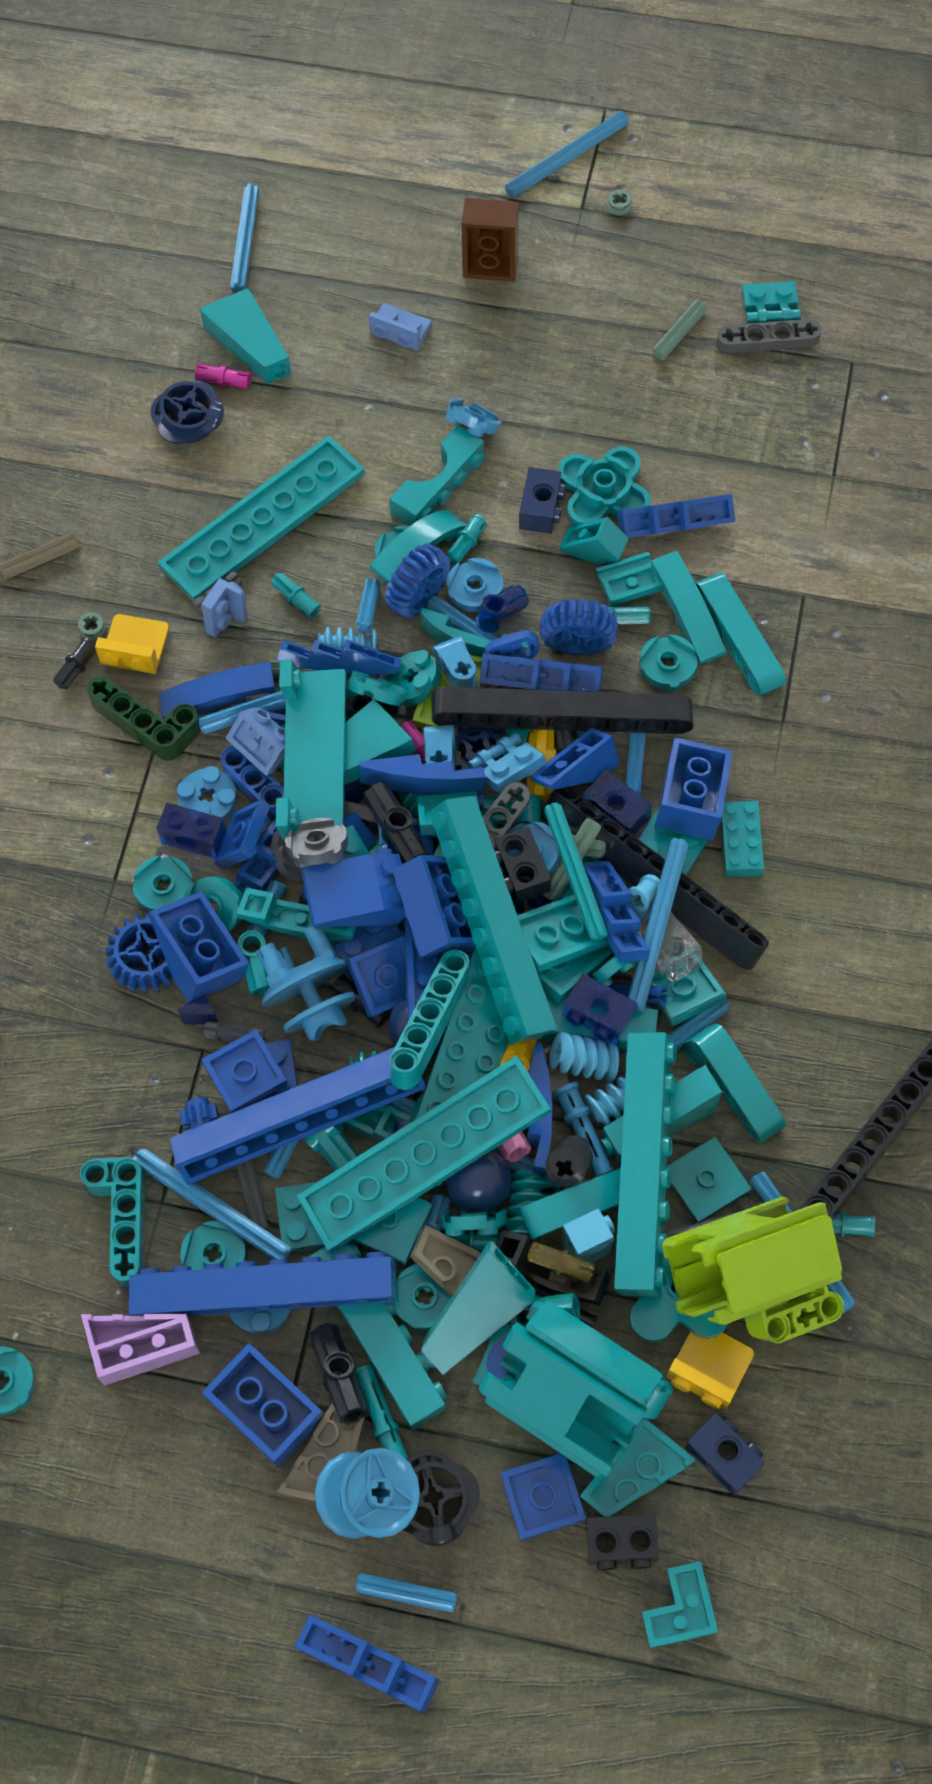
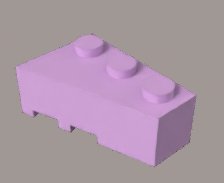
[81,1314,200,1386]

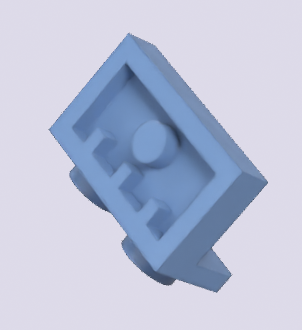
[369,303,432,351]
[201,578,248,638]
[226,707,285,776]

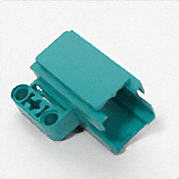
[479,1301,673,1478]

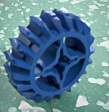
[385,543,450,619]
[540,598,618,656]
[105,912,172,994]

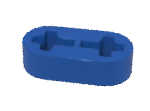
[485,630,539,658]

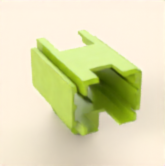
[662,1197,844,1344]

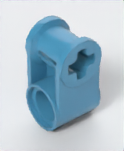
[432,636,477,688]
[424,725,456,771]

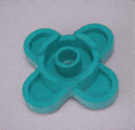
[558,446,651,525]
[629,1254,728,1343]

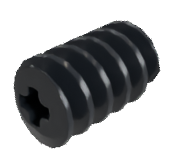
[546,1135,593,1188]

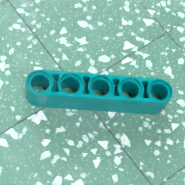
[695,572,786,696]
[390,950,469,1090]
[519,1168,621,1240]

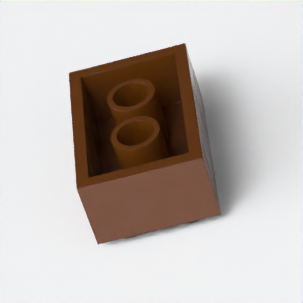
[461,198,519,282]

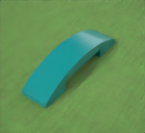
[369,509,467,583]
[421,608,530,657]
[236,888,357,941]

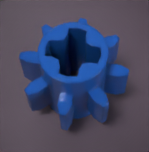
[179,1097,219,1130]

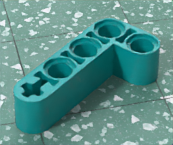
[682,1023,786,1144]
[80,1158,146,1289]

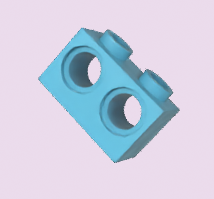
[561,1208,616,1266]

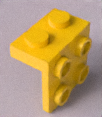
[95,614,169,674]
[666,1332,754,1410]

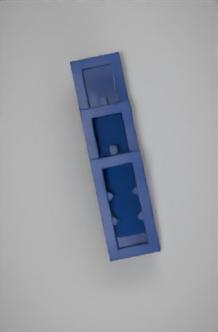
[618,494,735,538]
[277,639,401,675]
[479,653,604,692]
[159,661,275,719]
[360,754,486,795]
[233,819,280,921]
[583,861,650,963]
[527,1042,552,1179]
[294,1615,440,1714]

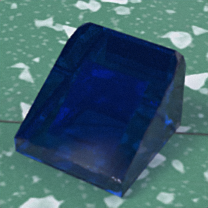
[178,995,218,1025]

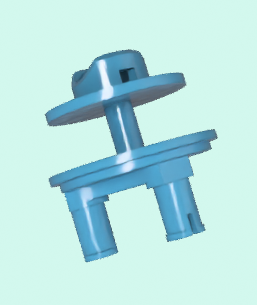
[256,926,356,1041]

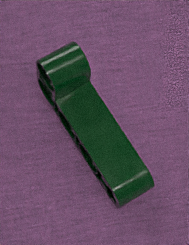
[87,676,201,761]

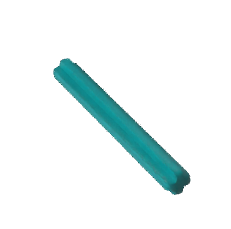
[544,802,608,942]

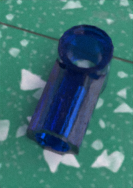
[476,585,529,633]

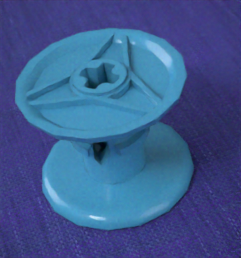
[315,1448,420,1539]

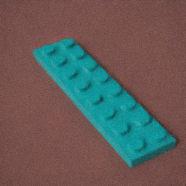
[158,435,365,600]
[297,1055,553,1253]

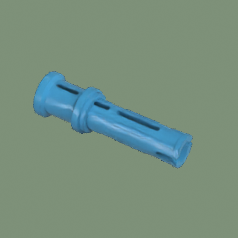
[552,1082,614,1178]

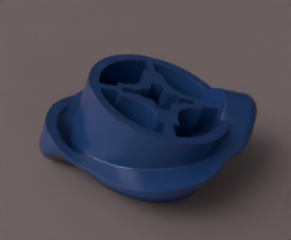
[151,381,224,444]

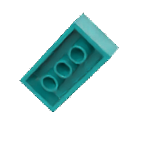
[720,801,764,877]

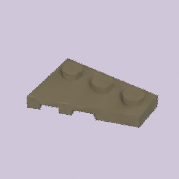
[410,1225,481,1297]
[276,1403,366,1503]

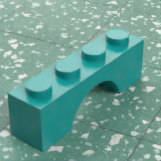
[389,425,485,526]

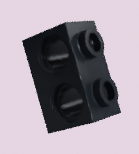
[494,826,551,903]
[586,1515,659,1571]

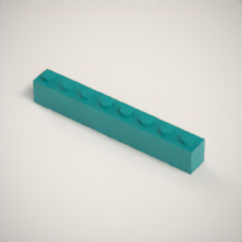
[429,796,557,1045]
[614,1032,677,1297]

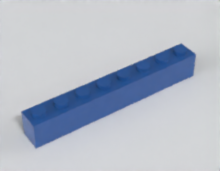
[170,1047,426,1185]
[129,1252,397,1316]

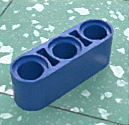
[220,745,284,820]

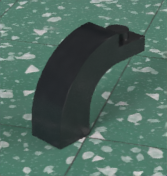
[495,1230,611,1306]

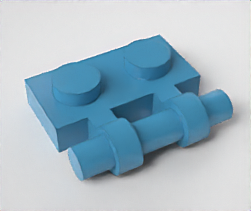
[467,733,546,793]

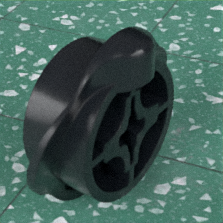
[403,1450,480,1546]

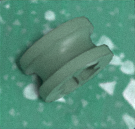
[608,189,631,216]
[78,612,106,641]

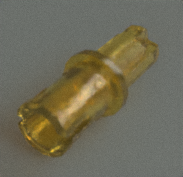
[527,1242,595,1283]

